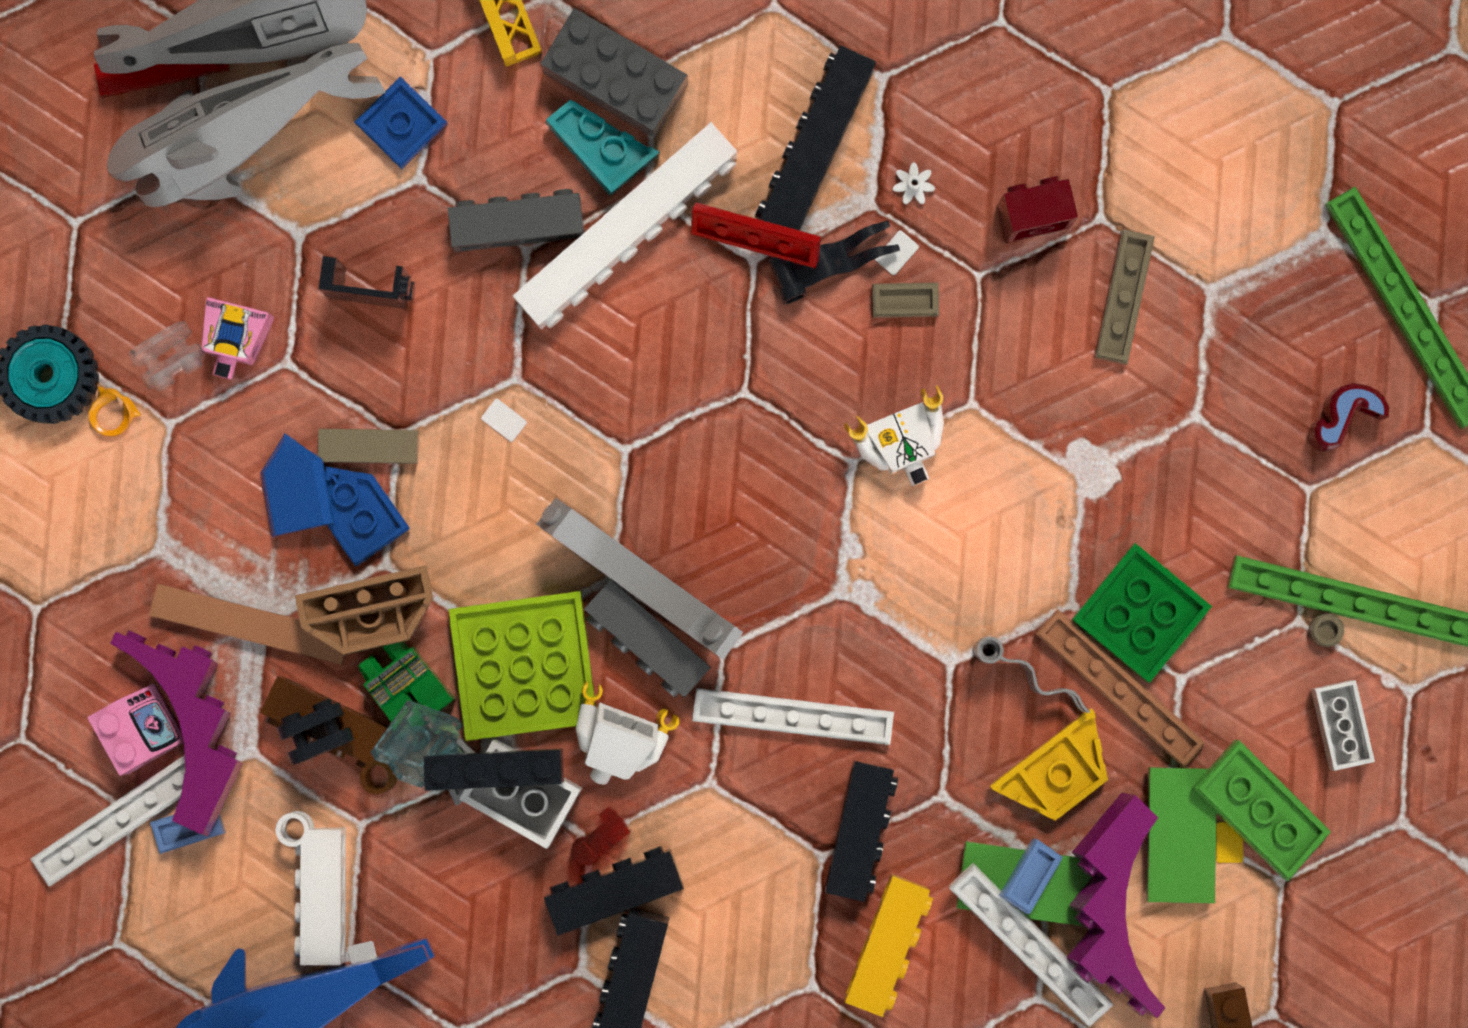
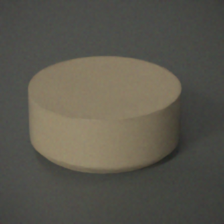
[1309,614,1344,647]

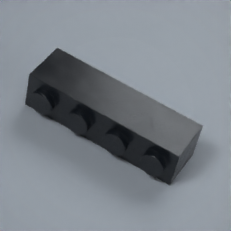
[423,748,564,791]
[825,760,898,902]
[544,846,684,936]

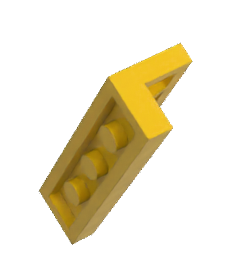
[480,0,542,67]

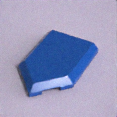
[260,433,334,537]
[325,467,410,566]

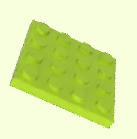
[449,591,596,741]

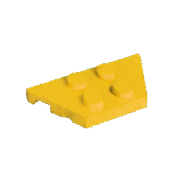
[989,708,1108,821]

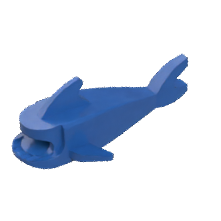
[176,938,435,1028]

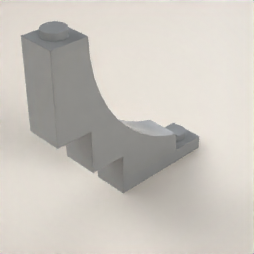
[536,498,743,660]

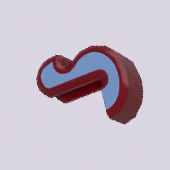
[1309,383,1390,452]

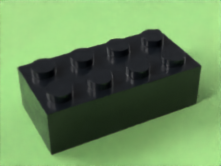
[592,908,670,1028]

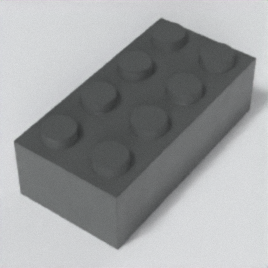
[540,8,688,139]

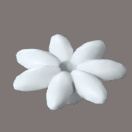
[892,163,935,204]

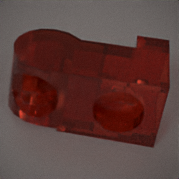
[571,804,632,866]

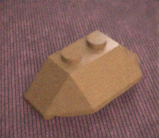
[295,565,433,655]

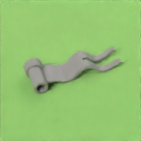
[973,637,1090,713]

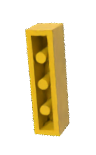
[844,873,933,1017]

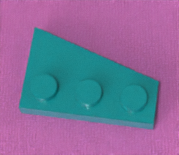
[545,99,660,196]

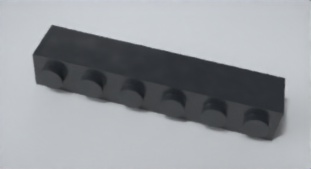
[755,45,877,231]

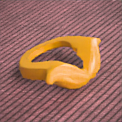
[89,386,141,437]

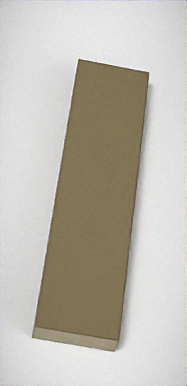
[1094,229,1155,365]

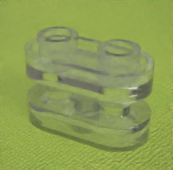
[128,321,206,391]

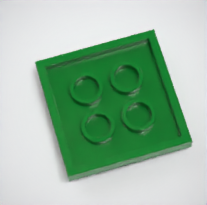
[1071,543,1213,683]

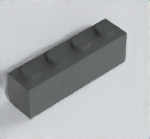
[448,189,585,252]
[584,579,711,698]

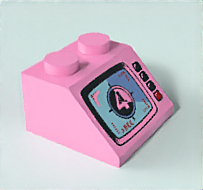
[87,684,184,776]

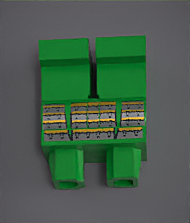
[358,641,456,739]

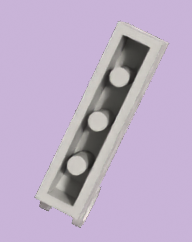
[275,811,346,965]

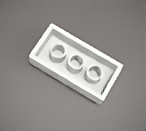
[1311,680,1375,771]

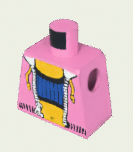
[202,297,274,380]

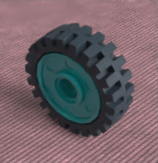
[0,325,99,424]

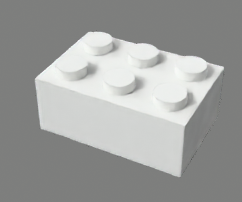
[460,739,582,849]

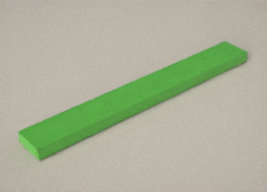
[1325,187,1468,429]
[1227,555,1468,647]

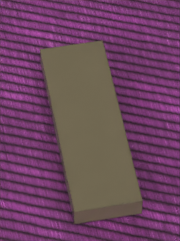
[318,429,419,464]

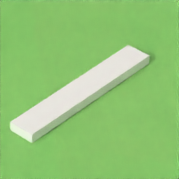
[692,688,894,745]
[31,755,185,886]
[949,863,1113,1027]

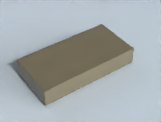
[872,283,939,318]

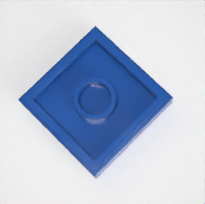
[354,76,448,169]

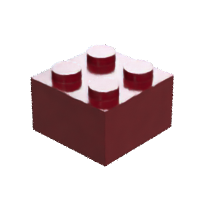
[997,176,1078,243]

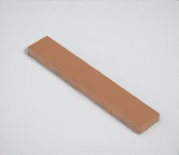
[149,584,345,665]
[1035,609,1206,768]

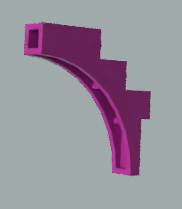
[110,630,243,836]
[1067,792,1165,1018]

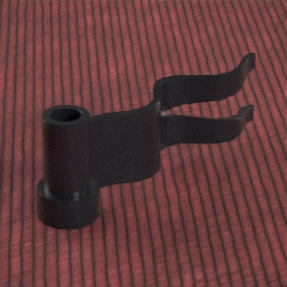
[769,220,900,305]

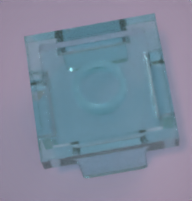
[370,700,463,788]

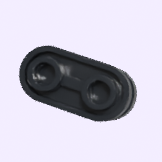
[277,698,355,766]

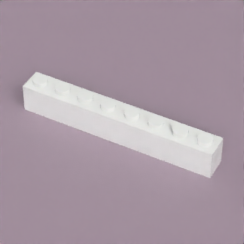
[513,122,737,329]

